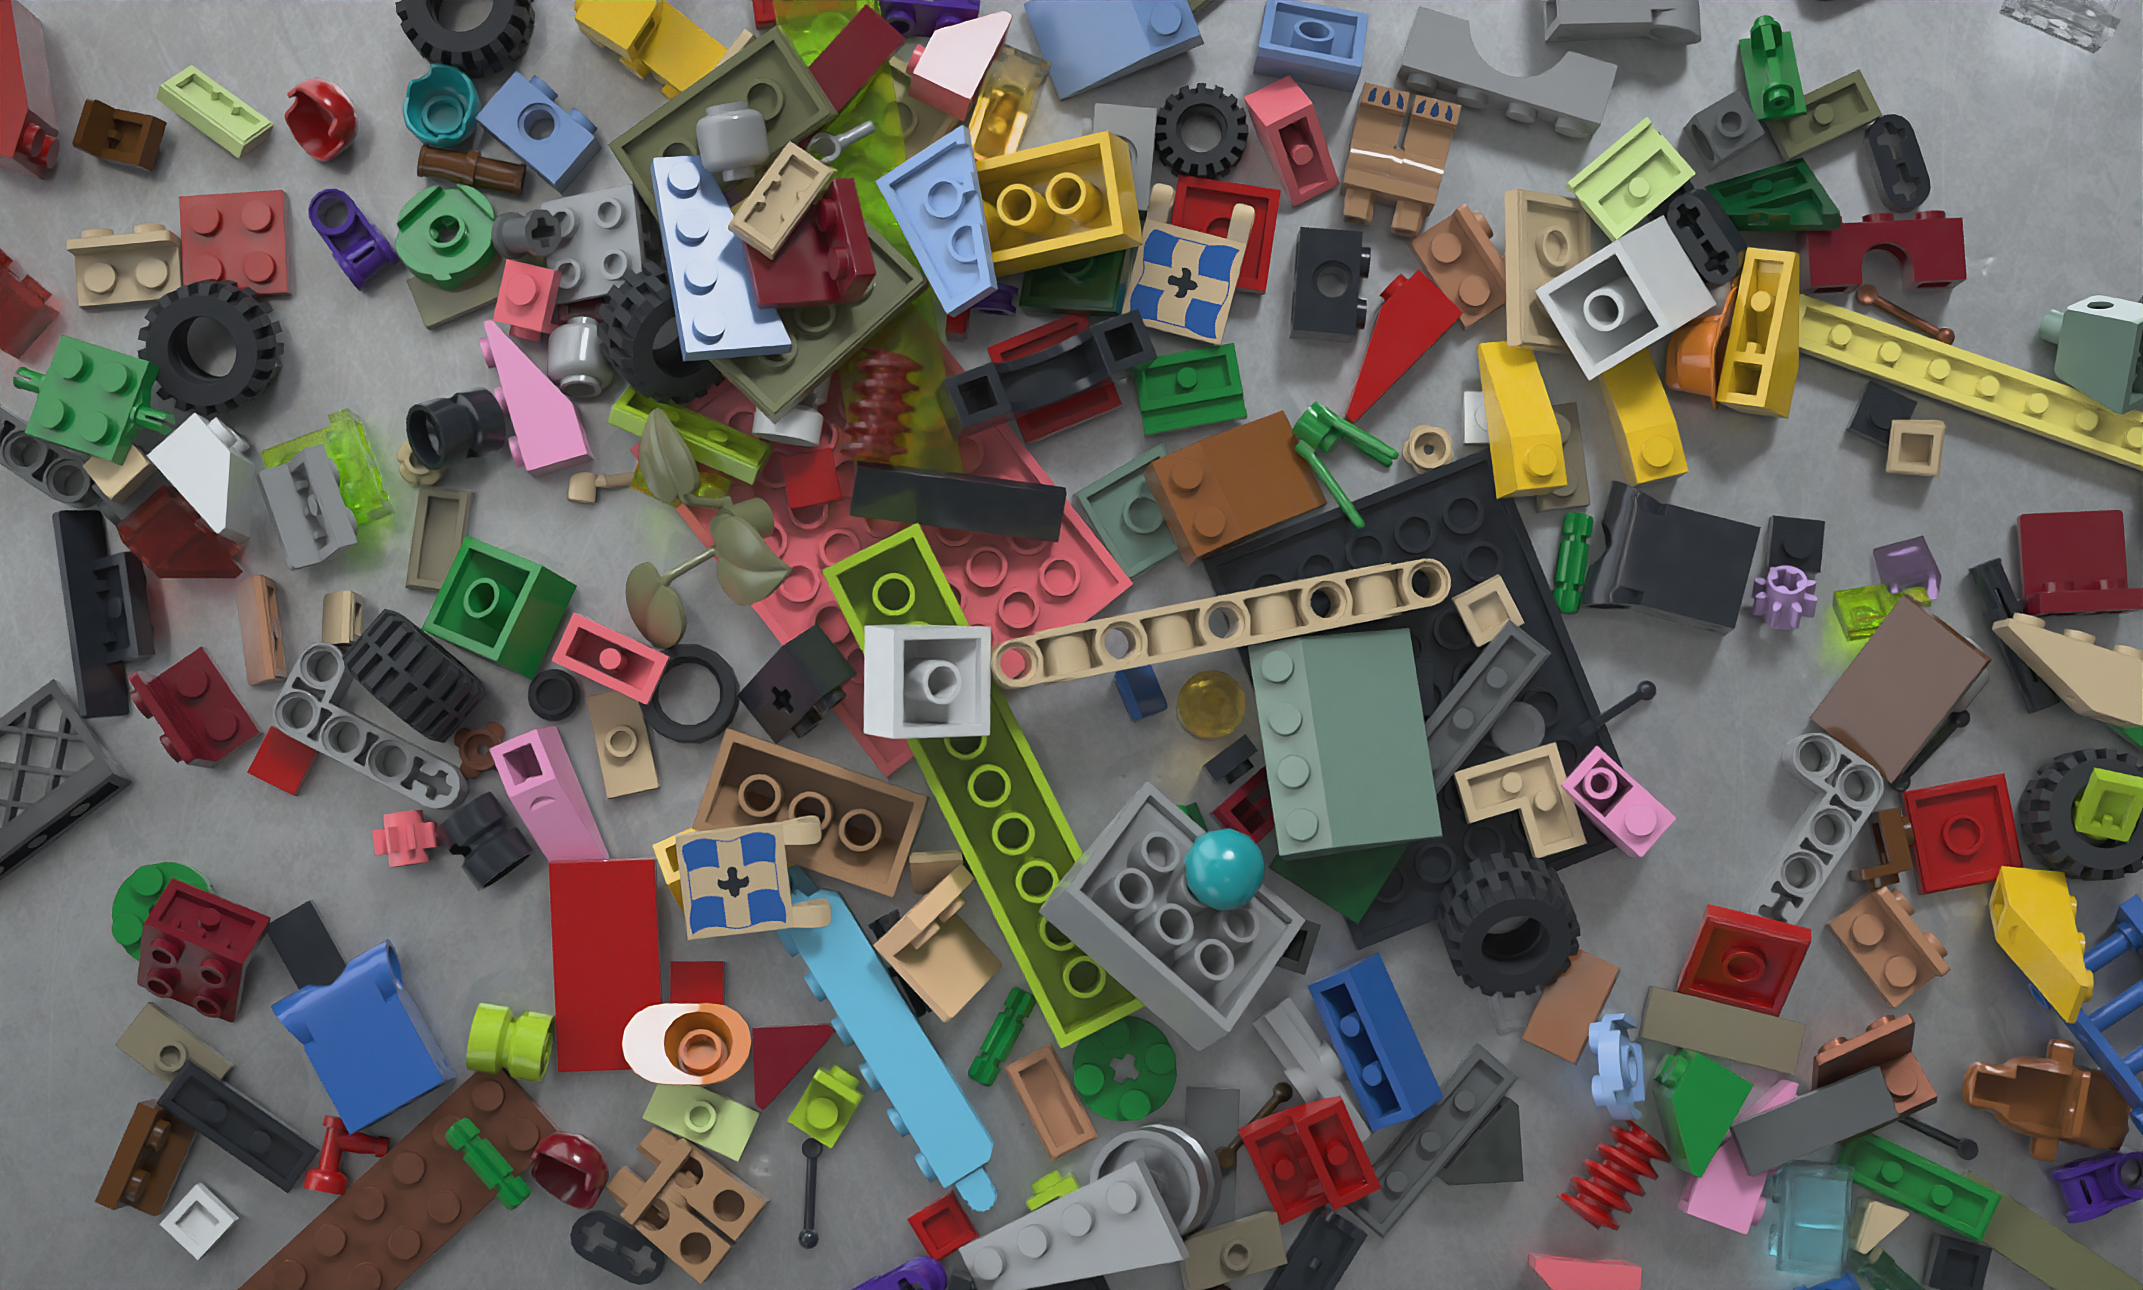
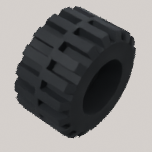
[395,0,535,79]
[597,259,725,404]
[138,279,284,416]
[342,609,486,743]
[2020,748,2143,881]
[1437,852,1581,998]

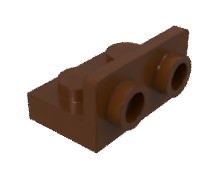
[95,1099,197,1216]

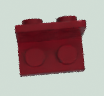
[741,178,877,309]
[2017,510,2143,618]
[128,646,264,769]
[137,878,271,1023]

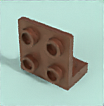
[1811,1013,1938,1146]

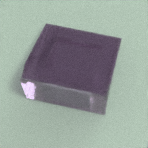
[1873,536,1942,609]

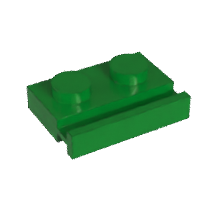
[1133,343,1248,437]

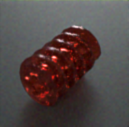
[839,348,925,464]

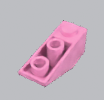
[480,320,594,478]
[489,726,610,862]
[1677,1079,1799,1235]

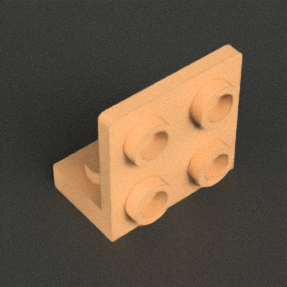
[873,864,1002,1022]

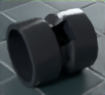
[406,387,506,470]
[435,791,534,891]

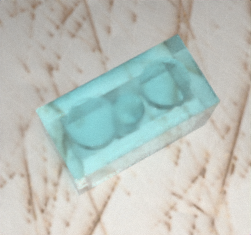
[1768,1159,1854,1279]

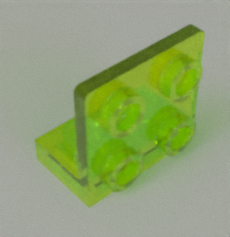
[261,408,395,527]

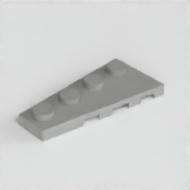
[959,1158,1190,1290]

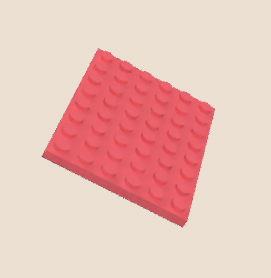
[630,303,1133,779]

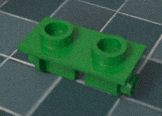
[1739,15,1807,122]

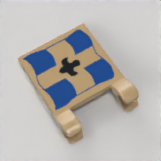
[1122,183,1255,346]
[675,815,831,940]

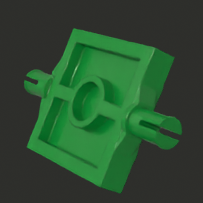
[13,335,175,466]

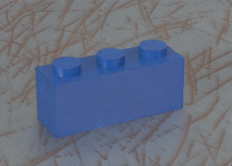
[1307,952,1444,1132]

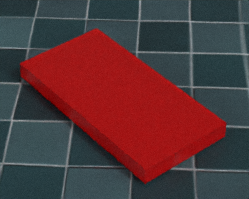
[548,857,663,1072]

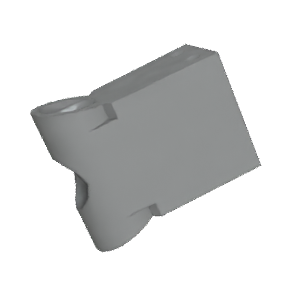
[1543,0,1701,45]

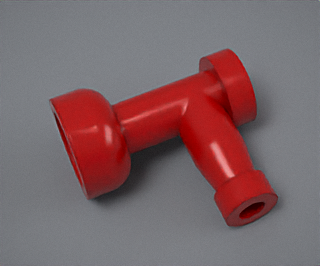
[303,1115,390,1195]

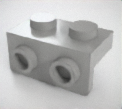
[256,444,358,571]

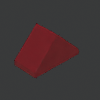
[1209,765,1275,845]
[752,1023,837,1111]

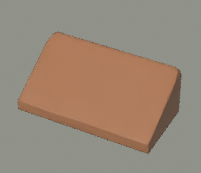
[235,574,288,686]

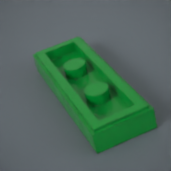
[1831,1133,2002,1243]

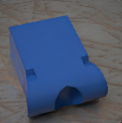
[271,939,457,1135]

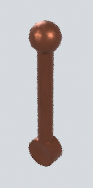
[1856,284,1955,345]

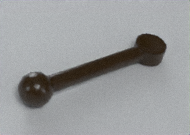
[1214,1082,1293,1168]

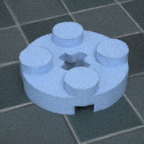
[1589,1013,1646,1121]

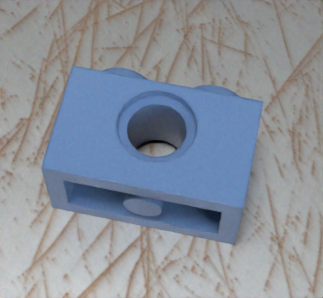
[475,71,602,195]

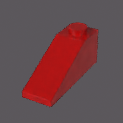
[1343,269,1463,425]

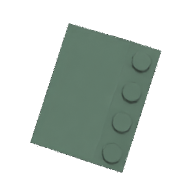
[1248,628,1443,862]

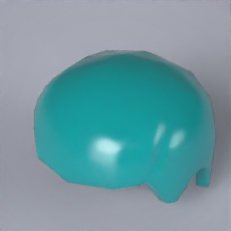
[402,63,482,147]
[1183,828,1265,910]

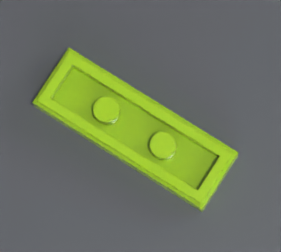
[608,385,773,485]

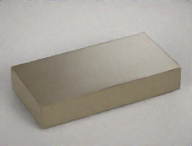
[405,485,475,593]

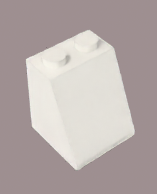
[1535,215,1717,381]

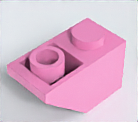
[1560,746,1677,858]

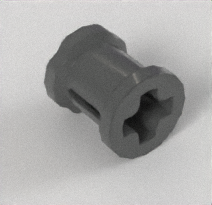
[491,209,561,259]

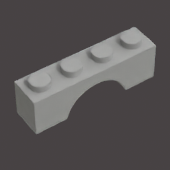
[1397,6,1618,138]

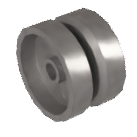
[1089,1121,1223,1237]

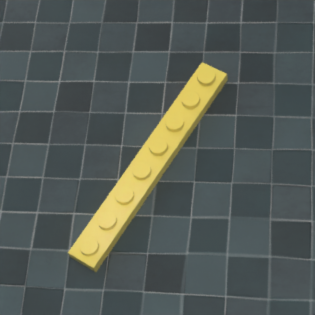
[1799,293,2143,471]

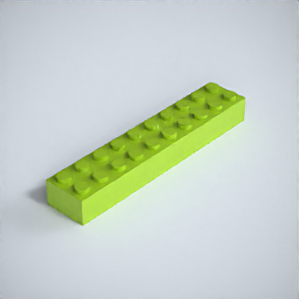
[822,523,1145,1049]

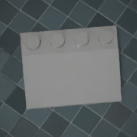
[1038,780,1306,1052]

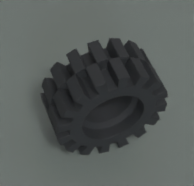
[1154,83,1249,180]

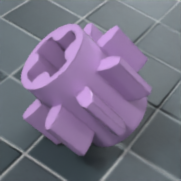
[1751,566,1818,630]

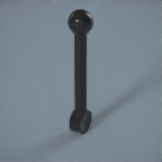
[1576,680,1657,738]
[1888,709,1970,792]
[1898,1115,1979,1160]
[798,1138,823,1249]

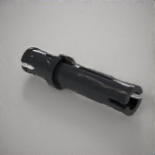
[1968,557,2061,714]

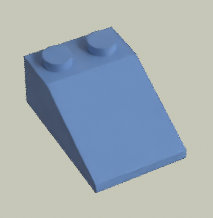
[1023,0,1204,101]

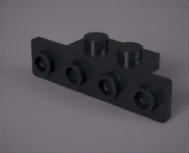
[52,510,156,719]

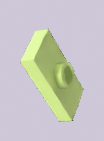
[156,65,274,158]
[642,1084,761,1162]

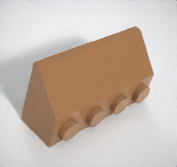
[692,728,930,898]

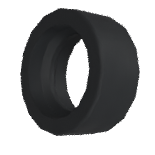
[638,644,740,743]

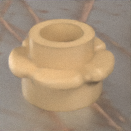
[1403,424,1454,474]
[397,441,446,486]

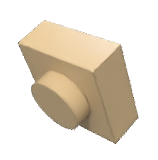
[1451,575,1524,647]

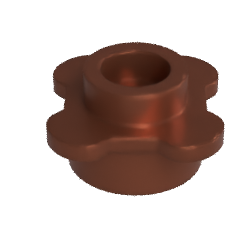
[454,721,506,779]

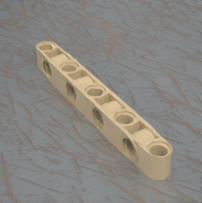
[990,559,1451,689]

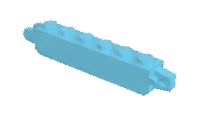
[776,864,998,1213]

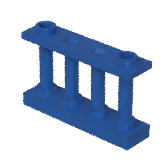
[2028,894,2143,1135]

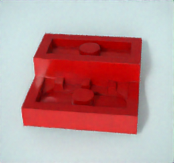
[1237,1096,1382,1225]

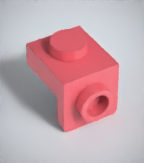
[493,259,562,342]

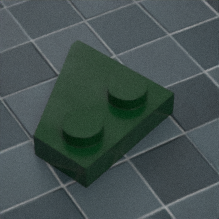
[1704,157,1841,231]

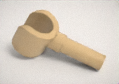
[567,471,641,504]

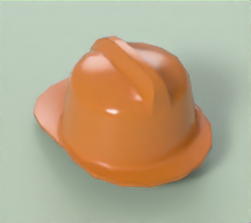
[1665,287,1739,410]
[622,1003,752,1087]

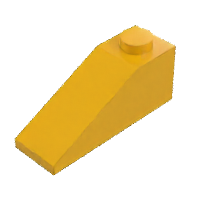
[1716,247,1800,419]
[1477,341,1568,499]
[1598,346,1689,489]

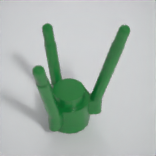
[1292,401,1399,529]

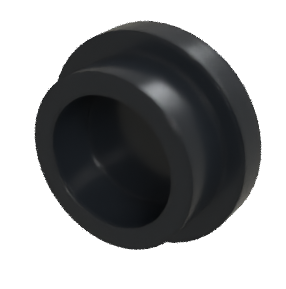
[528,669,581,721]

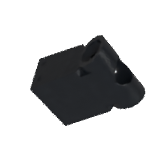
[1579,480,1761,636]

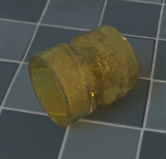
[1175,670,1246,742]

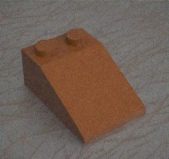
[1143,410,1327,567]

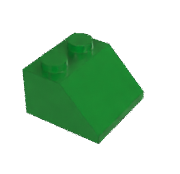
[421,535,577,680]
[1652,1047,1754,1179]

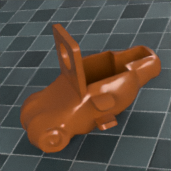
[1961,1038,2131,1162]

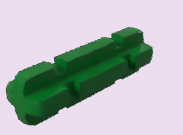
[1552,512,1594,615]
[968,987,1036,1087]
[445,1117,531,1210]

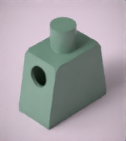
[2039,295,2143,415]

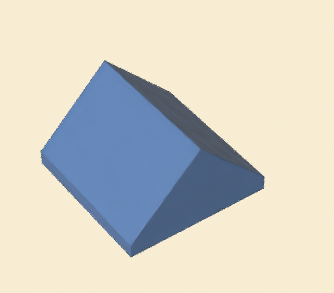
[1253,0,1369,93]

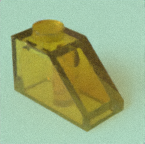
[969,44,1052,161]

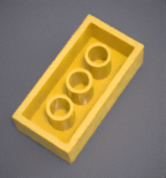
[926,131,1143,278]

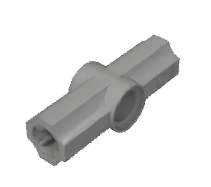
[1252,996,1376,1142]

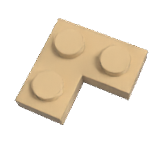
[1453,742,1587,858]

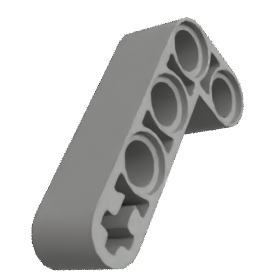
[273,642,469,810]
[1739,733,1884,925]

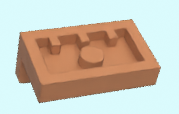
[1407,203,1506,331]
[1825,886,1951,1008]

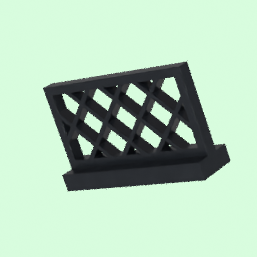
[0,679,133,881]

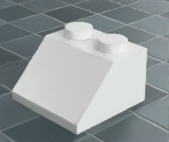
[147,413,255,545]
[864,625,991,739]

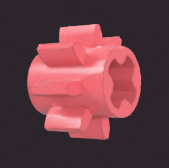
[372,810,440,868]

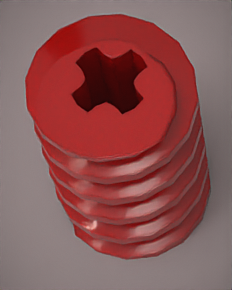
[1557,1120,1672,1231]

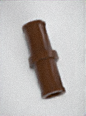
[417,144,527,197]

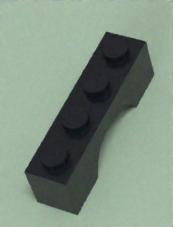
[934,309,1158,442]

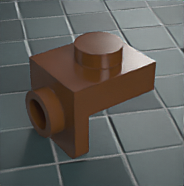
[72,98,167,172]
[1849,807,1914,889]

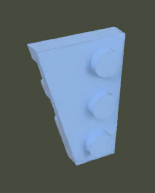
[876,125,998,317]

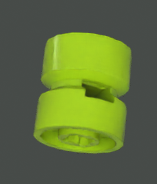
[466,1002,556,1083]

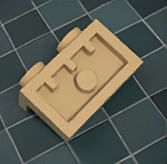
[66,224,183,310]

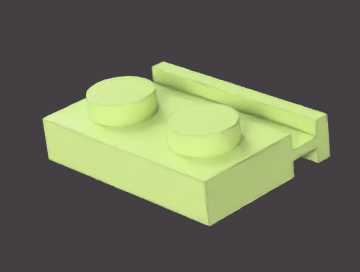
[1565,117,1696,242]

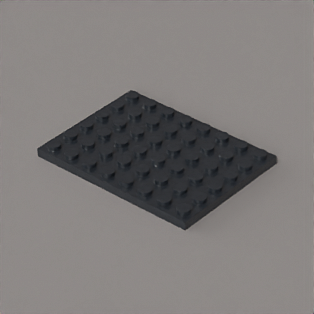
[1201,447,1624,950]

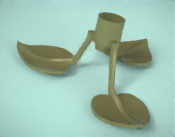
[625,407,792,649]

